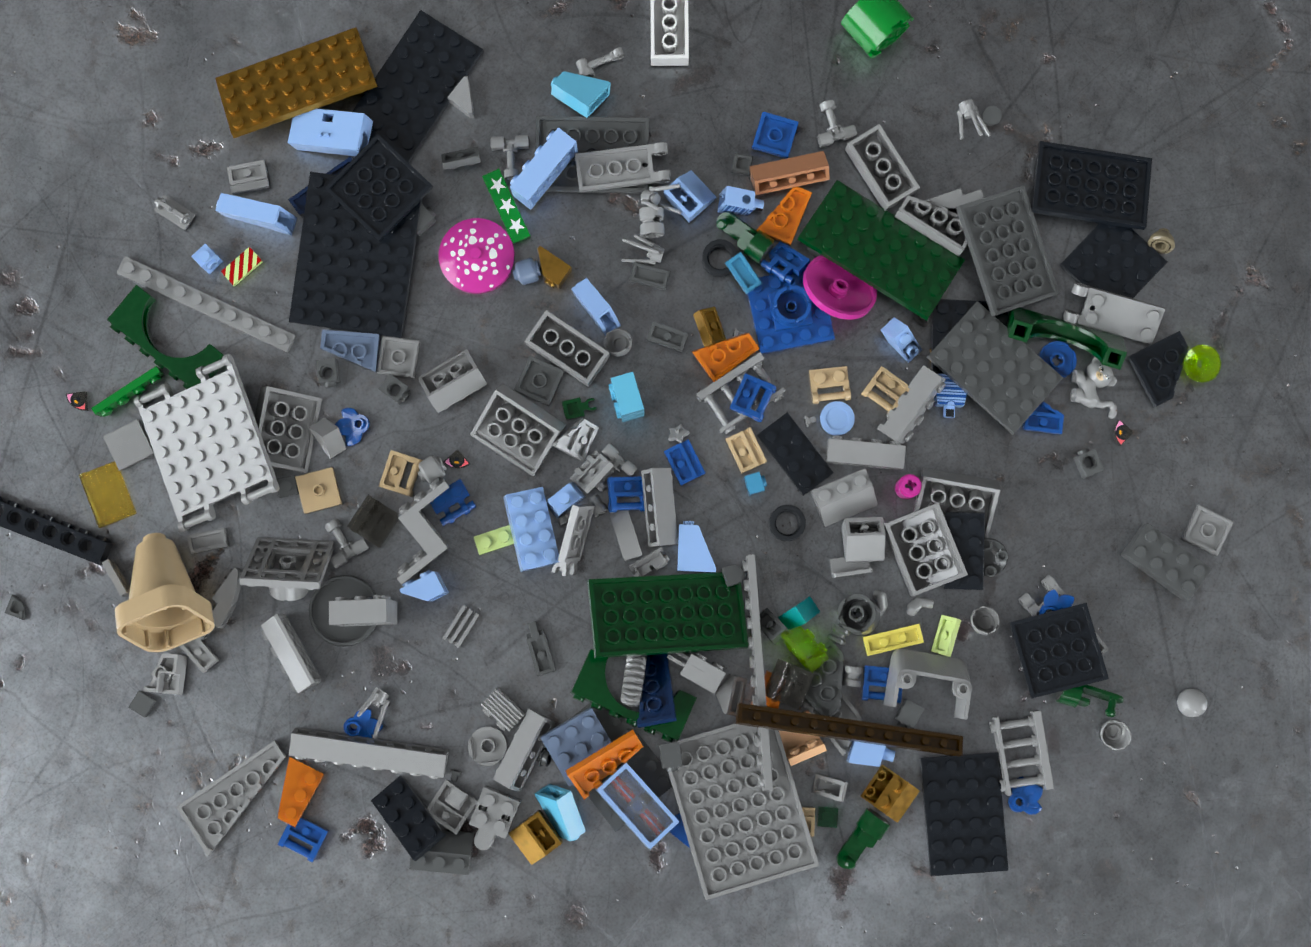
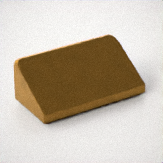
[693,306,726,347]

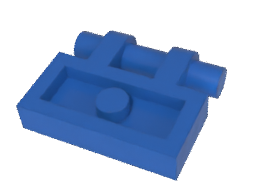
[761,241,811,285]
[430,479,476,526]

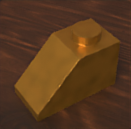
[538,246,572,289]

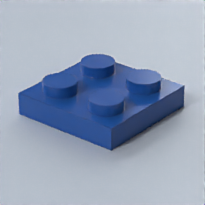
[752,112,799,159]

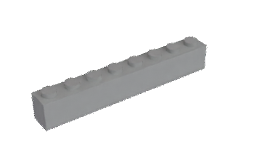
[289,727,449,779]

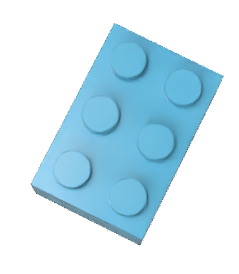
[608,372,644,422]

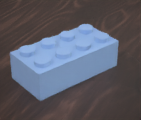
[510,127,578,210]
[503,487,560,572]

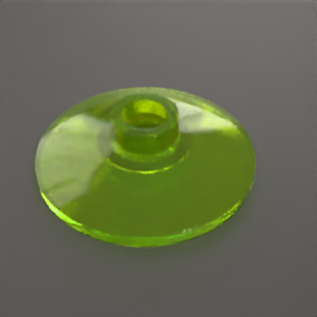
[1184,344,1221,383]

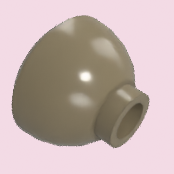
[1148,228,1175,254]

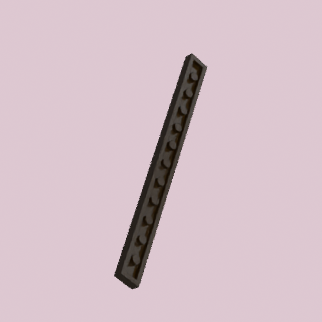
[735,703,963,757]

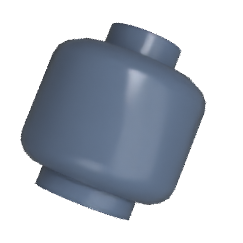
[513,258,542,285]

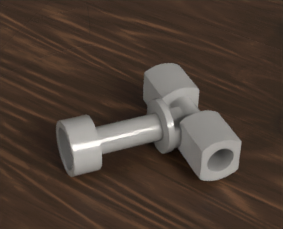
[817,100,857,148]
[491,135,530,180]
[595,443,638,493]
[325,518,370,569]

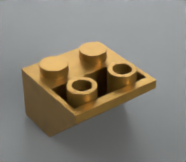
[861,764,920,823]
[508,810,563,865]

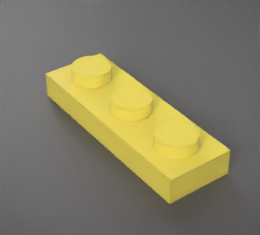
[862,624,924,656]

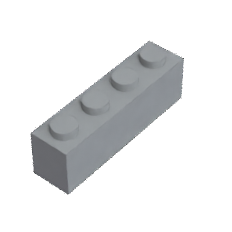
[825,436,906,470]
[641,468,678,547]
[493,709,555,792]

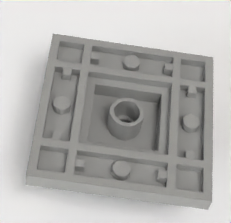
[239,537,334,601]

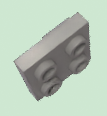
[427,779,478,834]

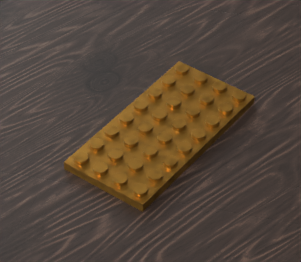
[215,27,377,138]

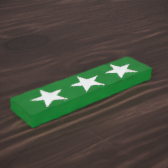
[482,169,531,245]

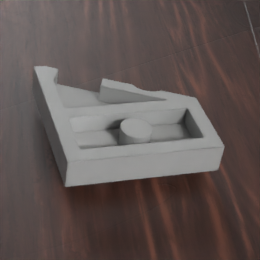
[552,418,599,462]

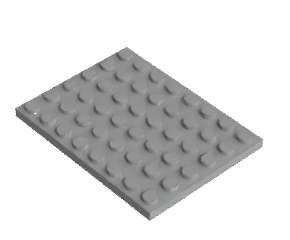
[668,724,819,900]

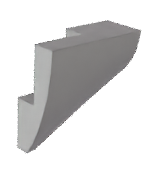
[143,654,188,695]

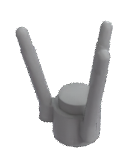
[957,99,991,140]
[641,184,682,214]
[622,234,665,265]
[353,687,390,739]

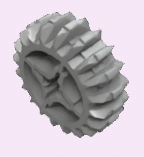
[620,655,646,707]

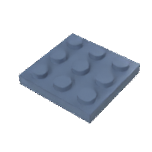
[540,707,611,787]

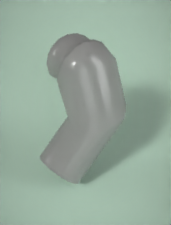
[873,590,888,617]
[907,597,934,616]

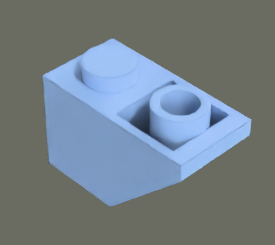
[881,317,922,363]

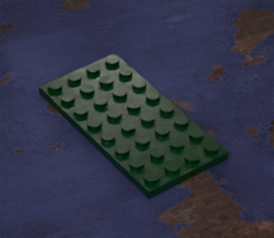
[797,180,965,321]
[587,572,749,658]

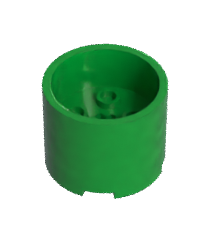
[841,0,914,58]

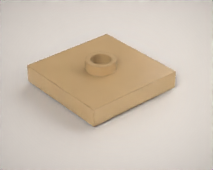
[295,467,342,514]

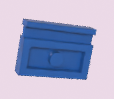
[664,439,706,486]

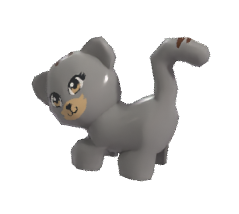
[1070,357,1117,419]

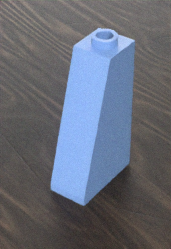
[215,193,297,235]

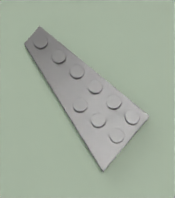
[176,740,286,856]

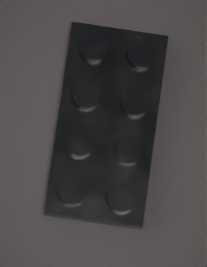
[757,412,834,496]
[944,512,985,590]
[371,775,446,861]

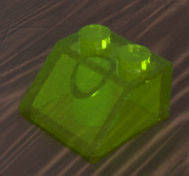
[781,626,829,674]

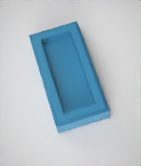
[725,252,762,294]

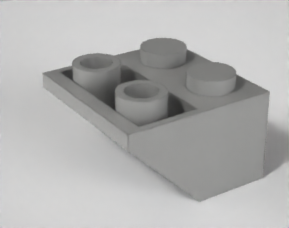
[841,517,885,563]

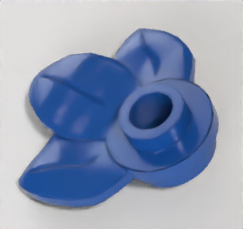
[335,408,370,446]
[1039,589,1074,615]
[344,709,383,738]
[1008,776,1043,815]

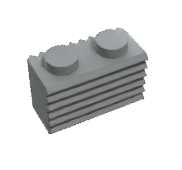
[481,687,526,731]

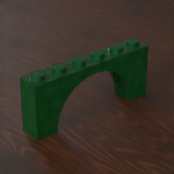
[107,285,224,389]
[1007,307,1127,370]
[570,649,697,743]

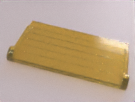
[79,461,137,528]

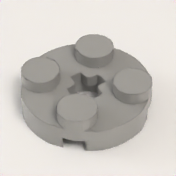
[468,726,507,766]

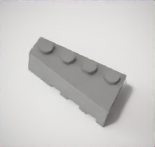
[894,195,968,256]
[877,365,946,444]

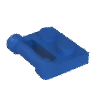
[730,373,777,422]
[607,476,645,512]
[861,665,902,704]
[278,817,329,863]

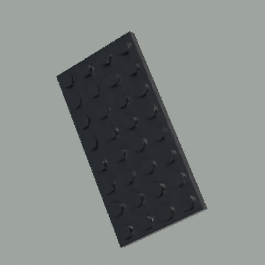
[352,10,484,163]

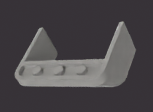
[883,649,972,720]

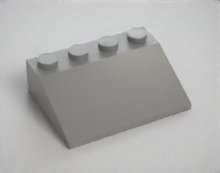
[470,383,567,476]
[255,386,322,473]
[914,467,1000,538]
[884,503,968,596]

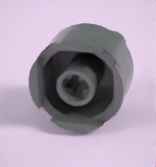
[837,594,880,636]

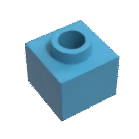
[744,472,767,496]

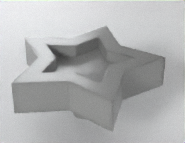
[668,424,690,443]

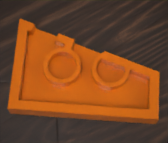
[756,187,812,246]
[691,333,760,382]
[277,757,324,828]

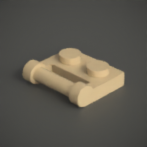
[808,366,851,404]
[861,366,910,413]
[379,450,423,497]

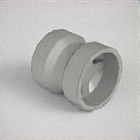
[842,666,863,687]

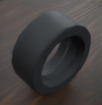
[702,239,738,277]
[769,505,806,541]

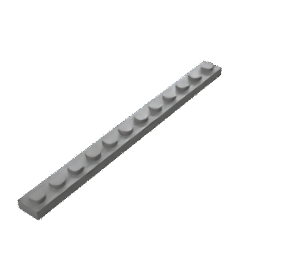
[742,554,773,791]

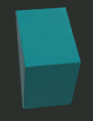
[778,596,820,632]

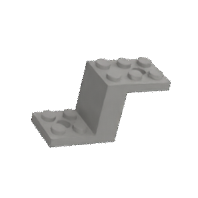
[397,478,449,585]

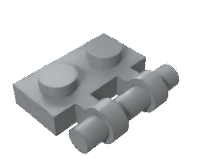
[570,450,614,494]

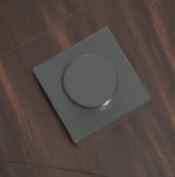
[277,475,299,498]

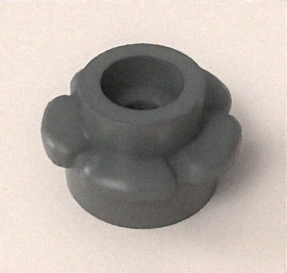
[536,748,552,766]

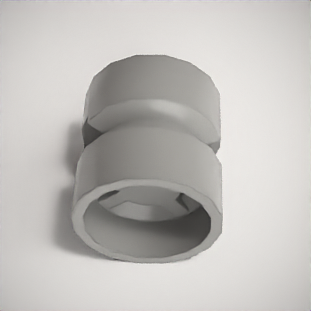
[639,207,664,238]

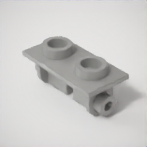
[154,195,196,230]
[629,546,670,577]

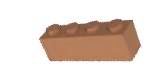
[750,151,830,195]

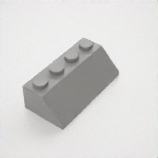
[261,614,322,693]

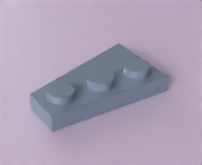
[320,330,380,372]

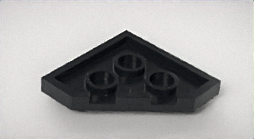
[1128,331,1189,407]

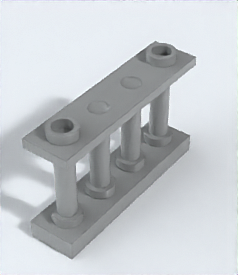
[696,352,786,434]
[989,710,1054,796]

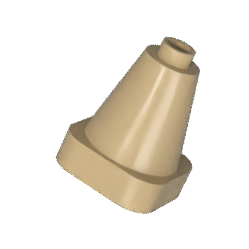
[115,533,215,652]

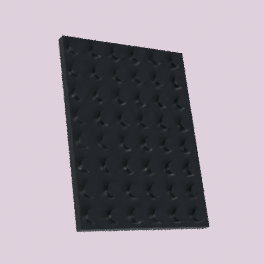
[289,171,422,338]

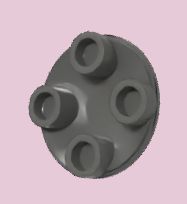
[984,538,1008,577]

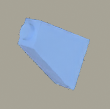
[571,278,621,336]
[677,521,716,573]

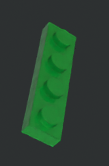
[91,366,165,417]

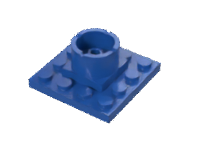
[748,269,835,354]

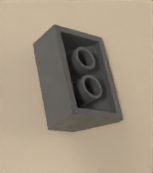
[409,830,475,875]

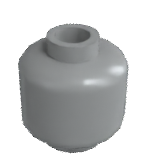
[417,455,447,484]

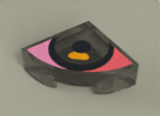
[66,391,88,411]
[1114,419,1133,447]
[443,449,470,469]

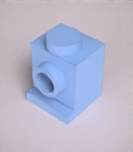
[191,244,223,274]

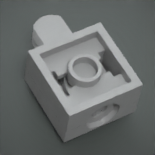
[667,652,726,694]
[469,786,521,850]

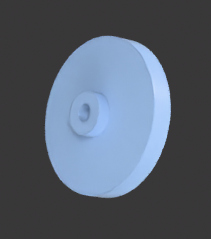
[820,401,855,436]

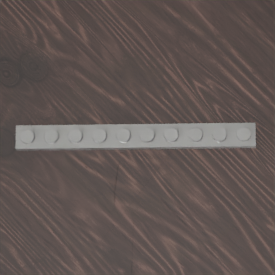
[116,256,296,353]

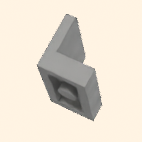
[829,557,873,578]

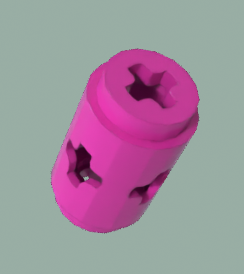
[895,474,922,499]

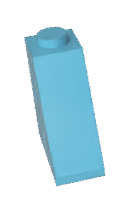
[551,71,611,118]
[534,784,586,841]

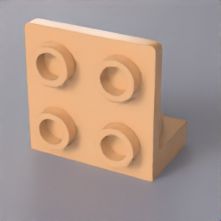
[779,710,827,766]

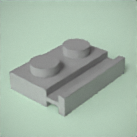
[227,160,270,195]

